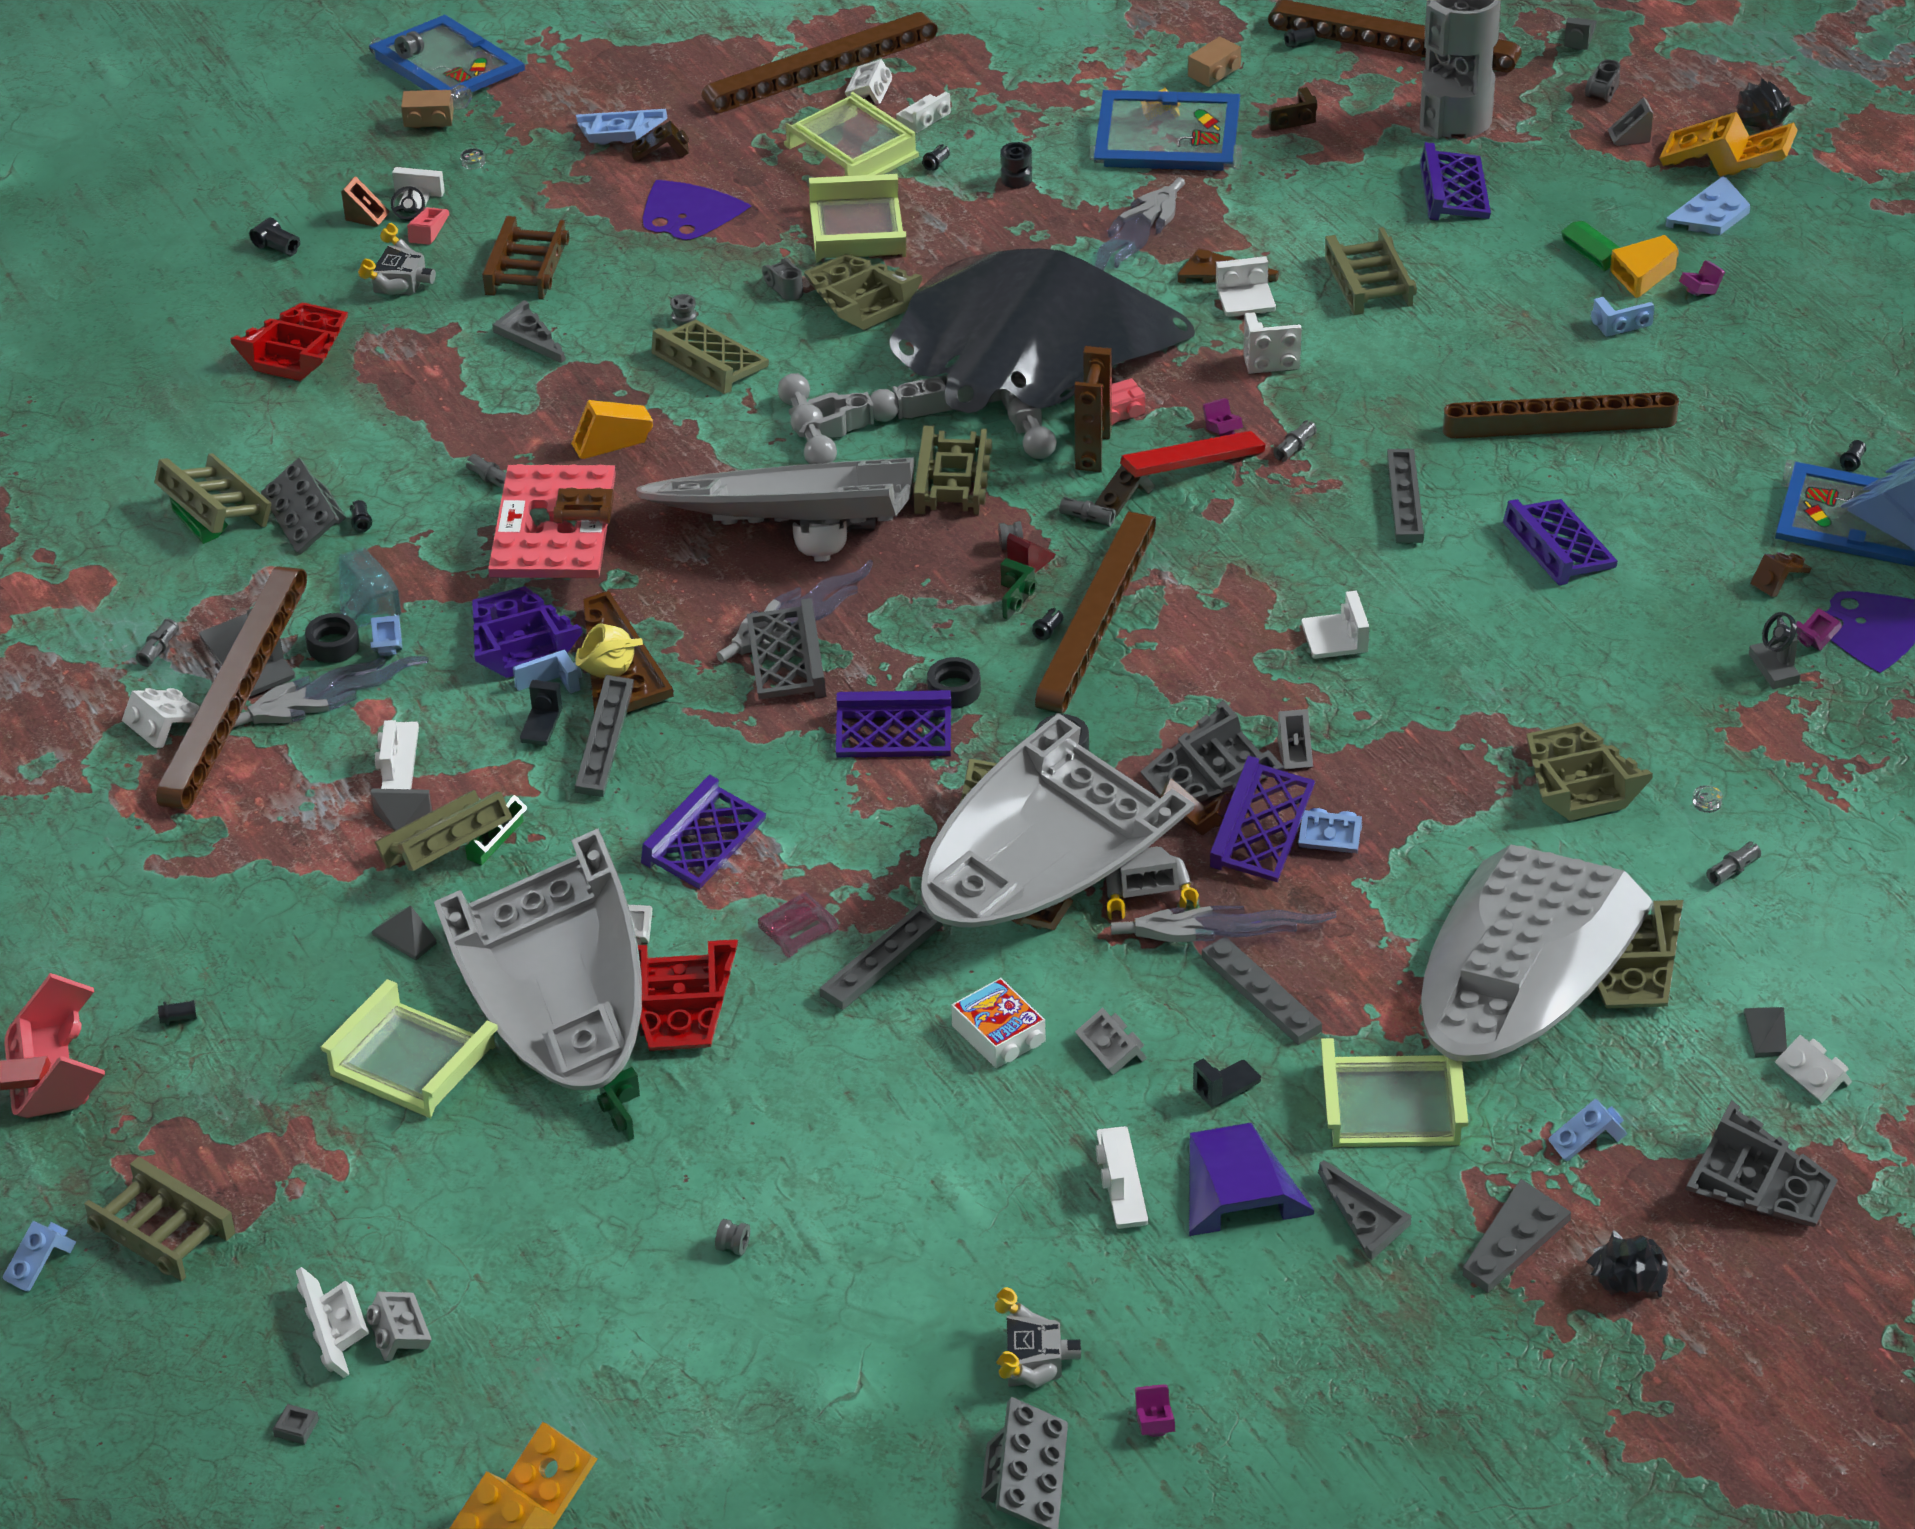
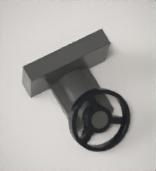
[1749,612,1800,689]

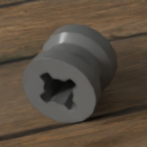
[394,31,424,59]
[670,294,697,325]
[998,521,1023,550]
[715,1218,750,1256]

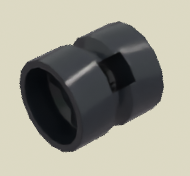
[1000,142,1032,189]

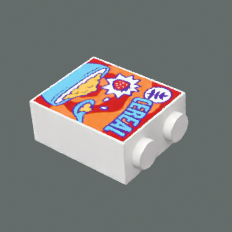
[951,978,1046,1069]

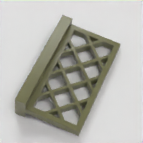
[651,320,769,394]

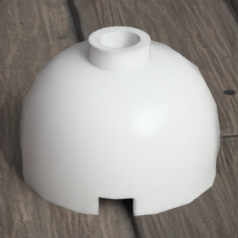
[793,519,847,561]

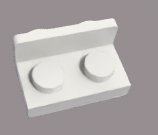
[845,59,892,105]
[896,92,951,133]

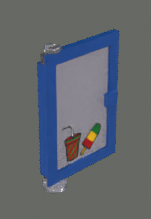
[369,15,525,110]
[1090,90,1242,171]
[1775,459,1915,567]

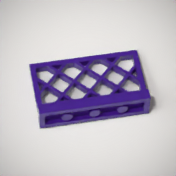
[1419,142,1491,221]
[1503,499,1618,585]
[836,690,951,758]
[1210,756,1315,883]
[641,774,766,890]

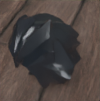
[1736,77,1795,129]
[1586,1230,1669,1297]

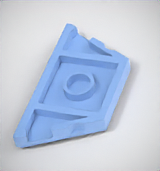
[576,109,668,145]
[1665,176,1750,235]

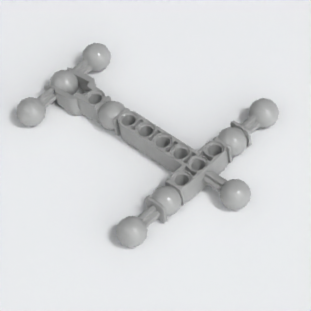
[777,371,1056,464]

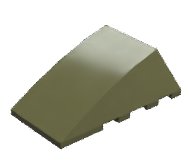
[804,254,923,330]
[1526,722,1653,821]
[1597,900,1684,1008]

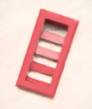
[407,207,449,245]

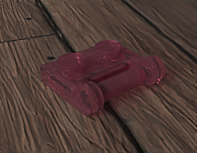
[758,892,839,958]

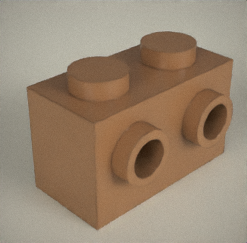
[1188,36,1241,87]
[401,90,454,128]

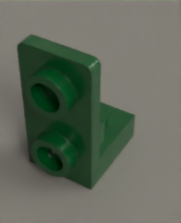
[1000,558,1037,620]
[597,1067,640,1141]

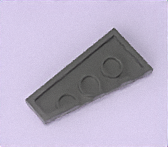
[1462,1179,1571,1293]

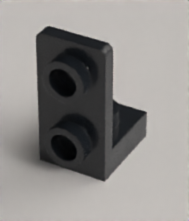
[520,680,563,746]
[1193,1058,1261,1108]

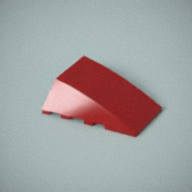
[230,302,348,381]
[638,939,738,1051]

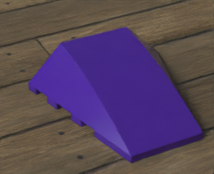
[472,586,583,678]
[1189,1123,1314,1236]

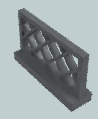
[747,598,827,700]

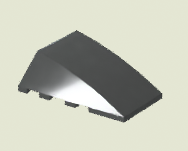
[1141,700,1285,802]
[1685,1100,1838,1227]

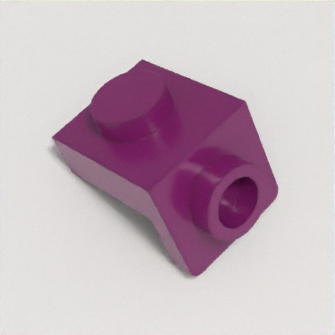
[1679,260,1725,296]
[1203,398,1243,436]
[1796,608,1842,651]
[1135,1384,1176,1437]

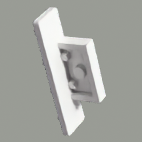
[375,720,419,789]
[1096,1126,1148,1229]
[296,1267,369,1378]

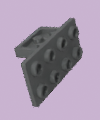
[261,458,346,554]
[199,609,296,697]
[981,1397,1068,1529]

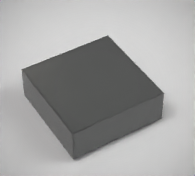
[273,1404,319,1445]

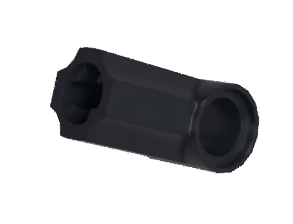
[249,217,300,256]

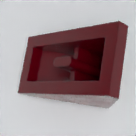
[1007,533,1056,573]

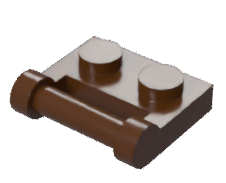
[553,487,614,524]

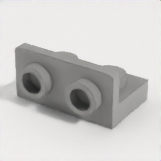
[1075,1007,1147,1075]
[367,1292,432,1361]

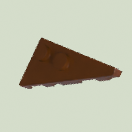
[1178,248,1279,283]

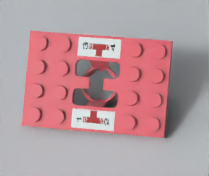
[488,464,616,578]

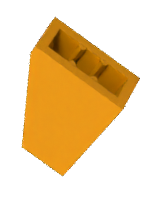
[1610,235,1679,298]
[571,400,653,459]

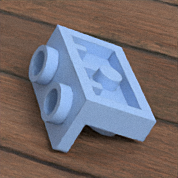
[1299,808,1362,854]

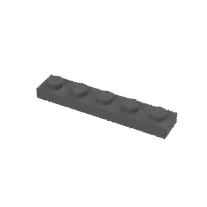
[1387,449,1424,543]
[575,675,634,797]
[820,904,943,1010]
[1202,936,1322,1045]

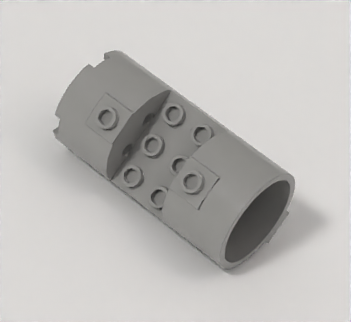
[1420,0,1501,139]

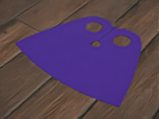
[643,180,751,240]
[1825,591,1915,673]

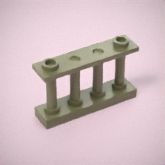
[1325,227,1417,315]
[154,453,271,533]
[375,790,512,871]
[84,1157,235,1281]

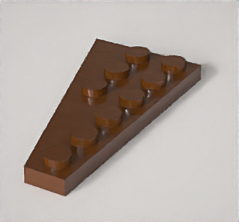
[583,591,674,715]

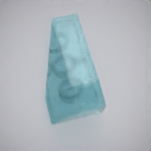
[339,547,402,628]

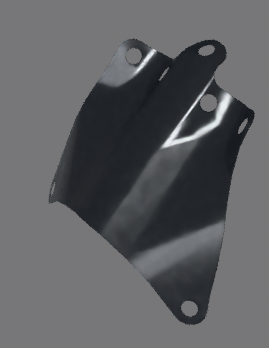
[889,248,1195,413]

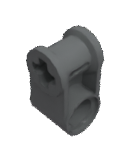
[1585,59,1620,102]
[762,257,803,301]

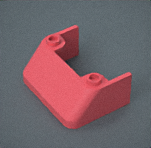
[4,973,105,1118]

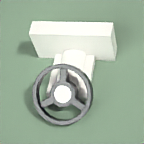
[391,167,445,221]

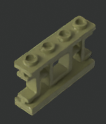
[914,426,992,515]

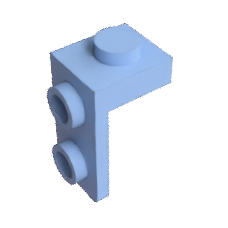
[1591,297,1654,337]
[370,615,403,656]
[513,650,582,694]
[1548,1098,1627,1161]
[3,1221,76,1292]

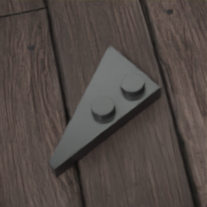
[492,300,566,363]
[1318,1160,1412,1260]

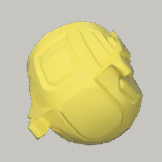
[575,624,643,678]

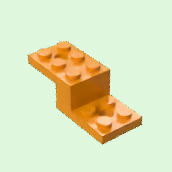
[1659,112,1798,177]
[449,1422,598,1529]

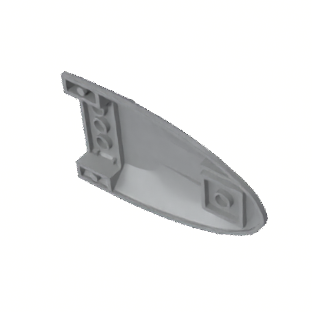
[636,458,914,525]
[921,713,1195,928]
[434,828,642,1090]
[1421,844,1653,1062]

